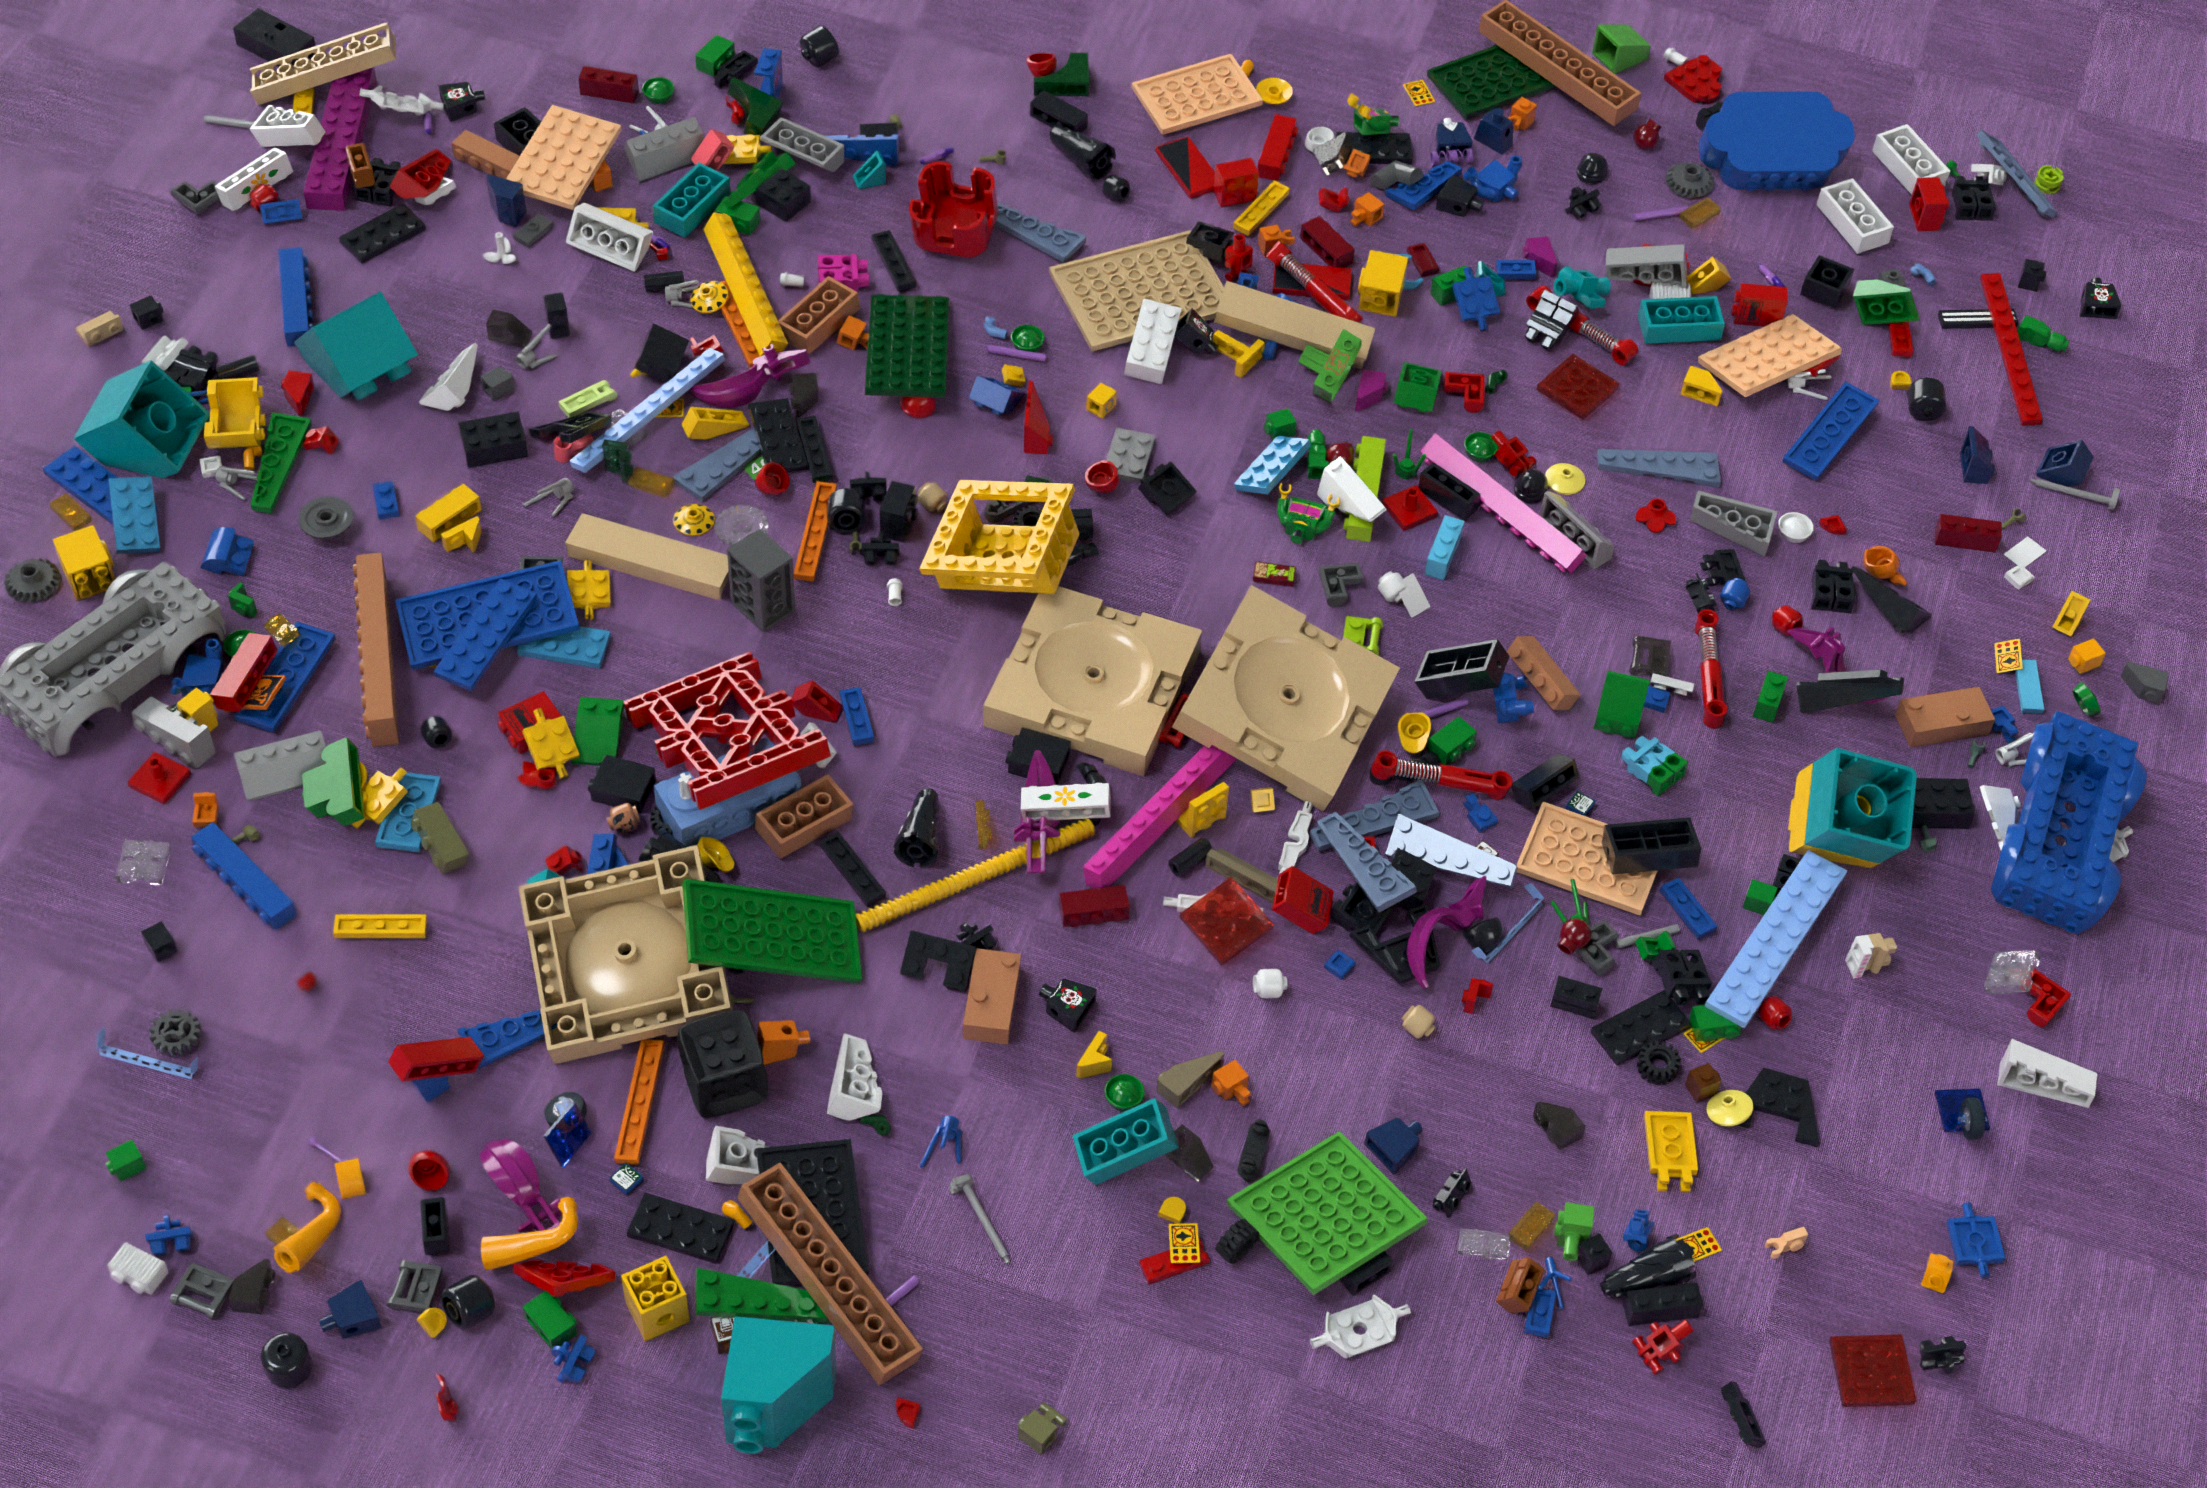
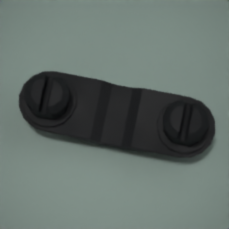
[1237,1119,1270,1180]

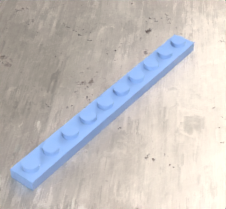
[570,348,725,473]

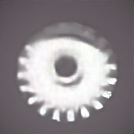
[714,505,768,546]

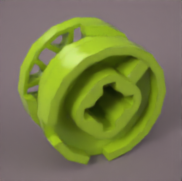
[2034,165,2064,194]

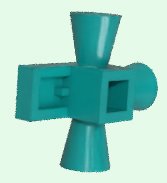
[1554,266,1611,309]

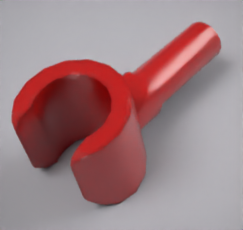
[649,242,669,261]

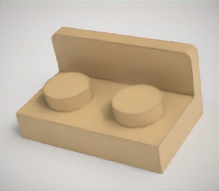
[75,311,124,347]

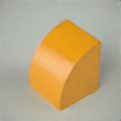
[334,1158,366,1199]

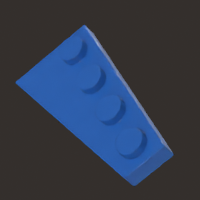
[825,134,899,167]
[1385,161,1462,210]
[457,1010,558,1069]

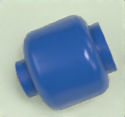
[1720,578,1750,610]

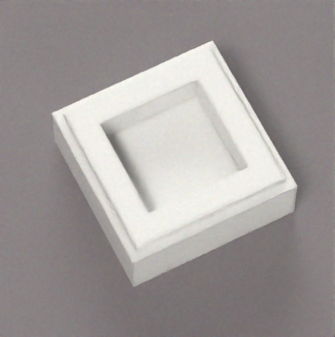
[199,455,222,479]
[2004,564,2034,590]

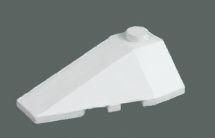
[827,1033,882,1121]

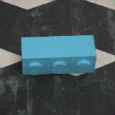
[1424,515,1465,580]

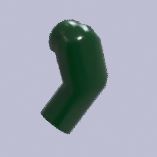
[1485,370,1508,394]
[861,1114,891,1136]

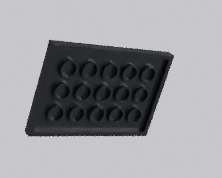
[756,1139,869,1285]

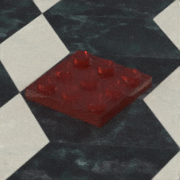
[1536,354,1620,420]
[1179,876,1274,966]
[1829,1334,1916,1407]

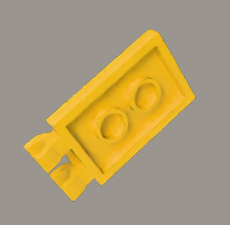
[1644,1111,1698,1193]

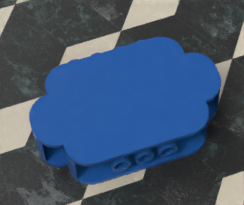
[1698,91,1855,191]

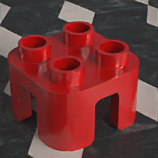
[909,161,998,258]

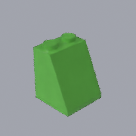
[1592,24,1651,74]

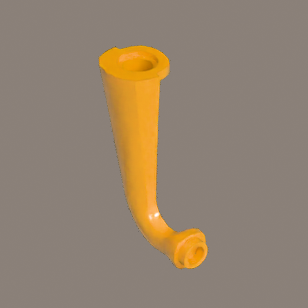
[273,1181,341,1273]
[481,1197,578,1271]

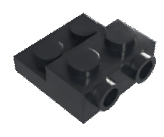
[1186,221,1234,262]
[1138,461,1197,516]
[1331,882,1393,935]

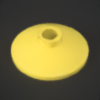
[1545,463,1585,495]
[1706,1090,1753,1126]

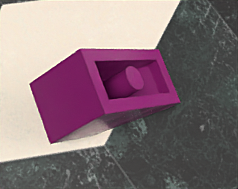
[1522,236,1558,277]
[1355,369,1389,411]

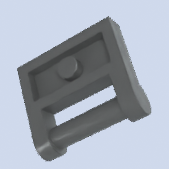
[386,1260,443,1313]
[170,1263,236,1320]

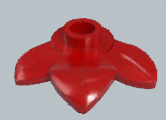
[1635,498,1676,533]
[517,761,557,789]
[435,1374,459,1421]

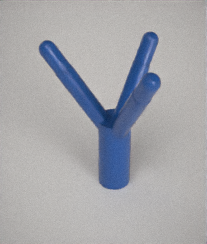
[1538,1257,1572,1310]

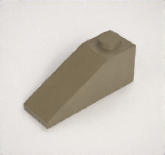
[1157,1051,1225,1108]

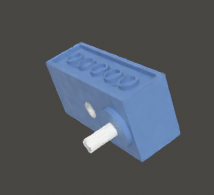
[654,737,801,847]

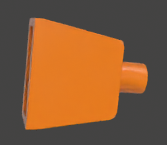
[756,1020,810,1065]

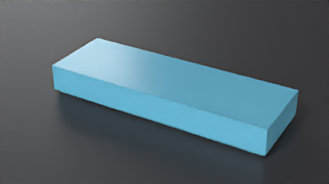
[2015,659,2044,714]

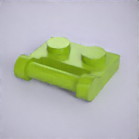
[1343,616,1383,655]

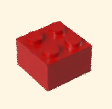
[1213,157,1259,207]
[1909,177,1949,232]

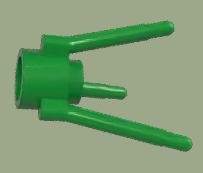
[1393,429,1426,479]
[1551,879,1590,927]

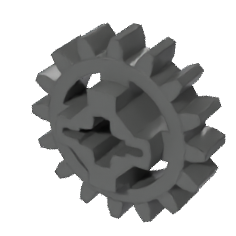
[149,1008,202,1056]

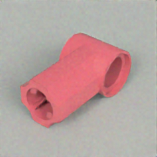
[554,434,593,463]

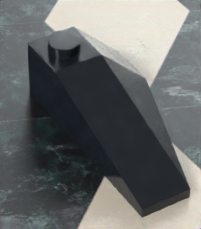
[1851,566,1932,633]

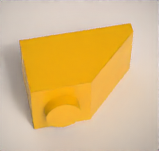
[1687,256,1731,295]
[1680,365,1722,407]

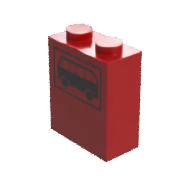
[1731,283,1788,327]
[497,691,561,755]
[1272,866,1334,935]

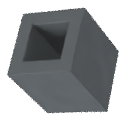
[481,366,514,401]

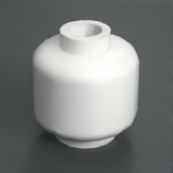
[1378,571,1407,603]
[1253,969,1287,998]

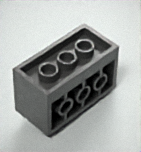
[727,529,795,633]

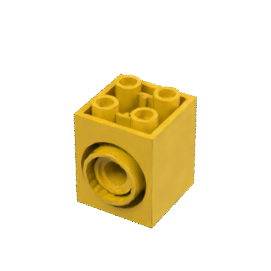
[1358,250,1408,317]
[52,525,115,601]
[621,1256,690,1342]

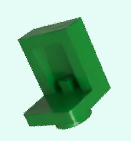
[228,582,257,618]
[1635,931,1675,961]

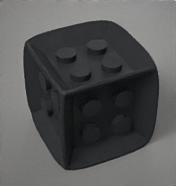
[677,1010,768,1118]

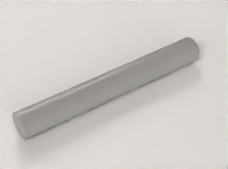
[204,115,255,129]
[1615,924,1680,949]

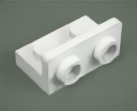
[1971,164,2007,186]
[142,335,189,371]

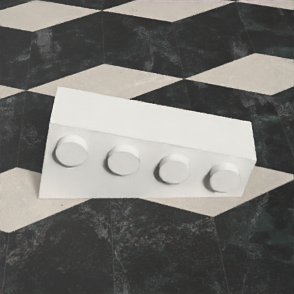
[249,105,325,147]
[1997,1039,2097,1108]

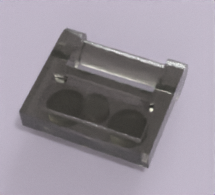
[1629,636,1671,677]

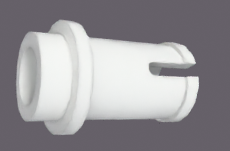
[1663,48,1688,66]
[780,272,804,288]
[886,578,903,606]

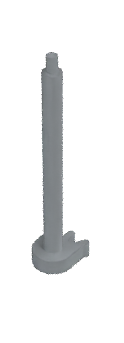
[2030,479,2120,510]
[949,1174,1010,1264]

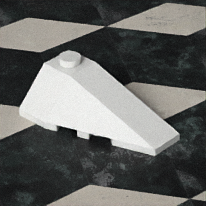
[419,343,478,411]
[1317,457,1386,522]
[1980,785,2022,850]
[706,1126,768,1184]

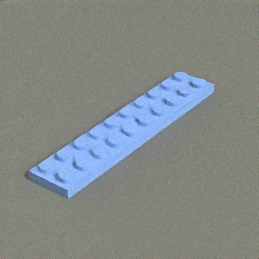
[1705,850,1847,1029]

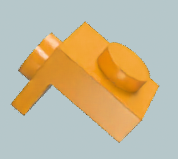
[1921,1253,1954,1293]

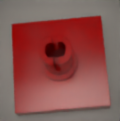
[1382,485,1438,531]
[127,751,191,804]

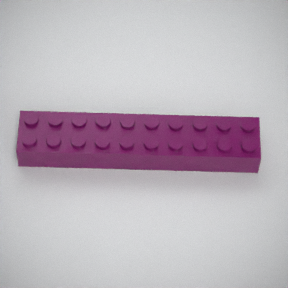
[303,67,377,211]

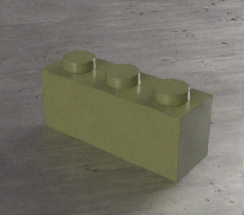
[411,802,469,874]

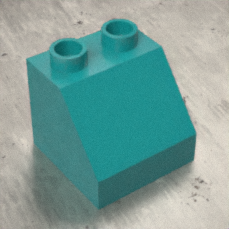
[294,291,418,401]
[73,360,210,478]
[721,1316,837,1454]

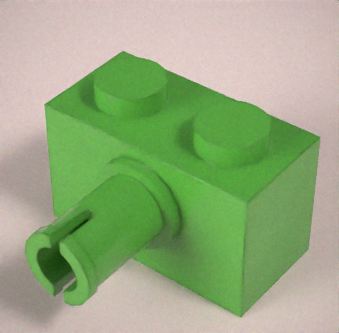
[1554,1202,1594,1261]

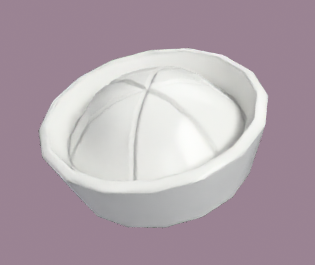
[1305,127,1337,154]
[1778,512,1814,543]

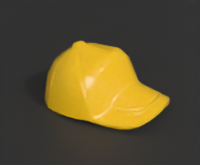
[1398,712,1431,754]
[697,837,734,873]

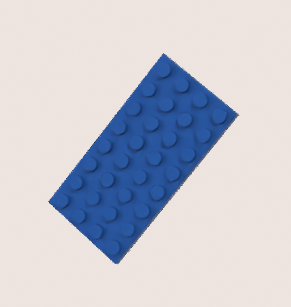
[395,560,580,670]

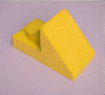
[441,516,482,553]
[2052,591,2091,637]
[1076,1031,1112,1079]

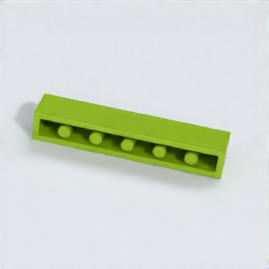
[1343,436,1386,542]

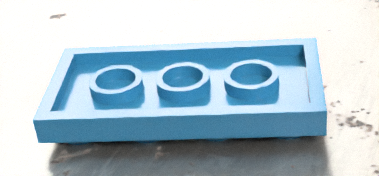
[1234,436,1311,494]
[109,476,160,554]
[517,626,611,669]
[375,773,441,852]

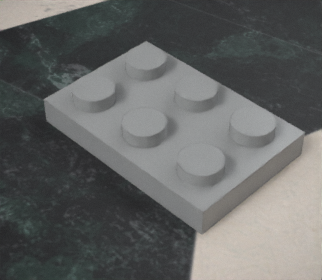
[1107,428,1155,484]

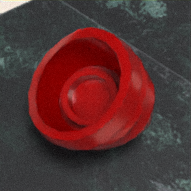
[1026,53,1057,77]
[900,396,936,418]
[1085,460,1119,493]
[755,462,790,495]
[408,1150,450,1191]

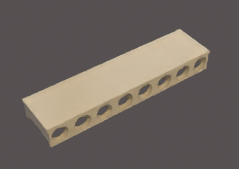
[250,22,397,105]
[1214,281,1376,369]
[565,513,729,601]

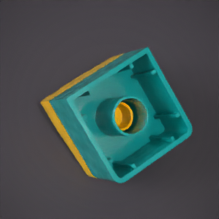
[1788,748,1917,868]

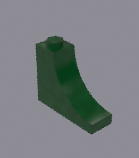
[1033,53,1089,96]
[728,77,783,137]

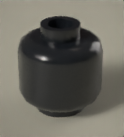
[1102,175,1130,202]
[420,716,452,748]

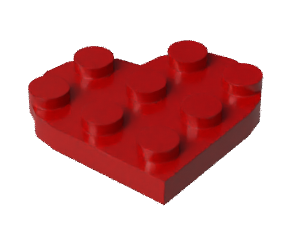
[1664,55,1722,104]

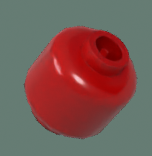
[250,184,279,211]
[1772,605,1803,636]
[1758,996,1792,1030]

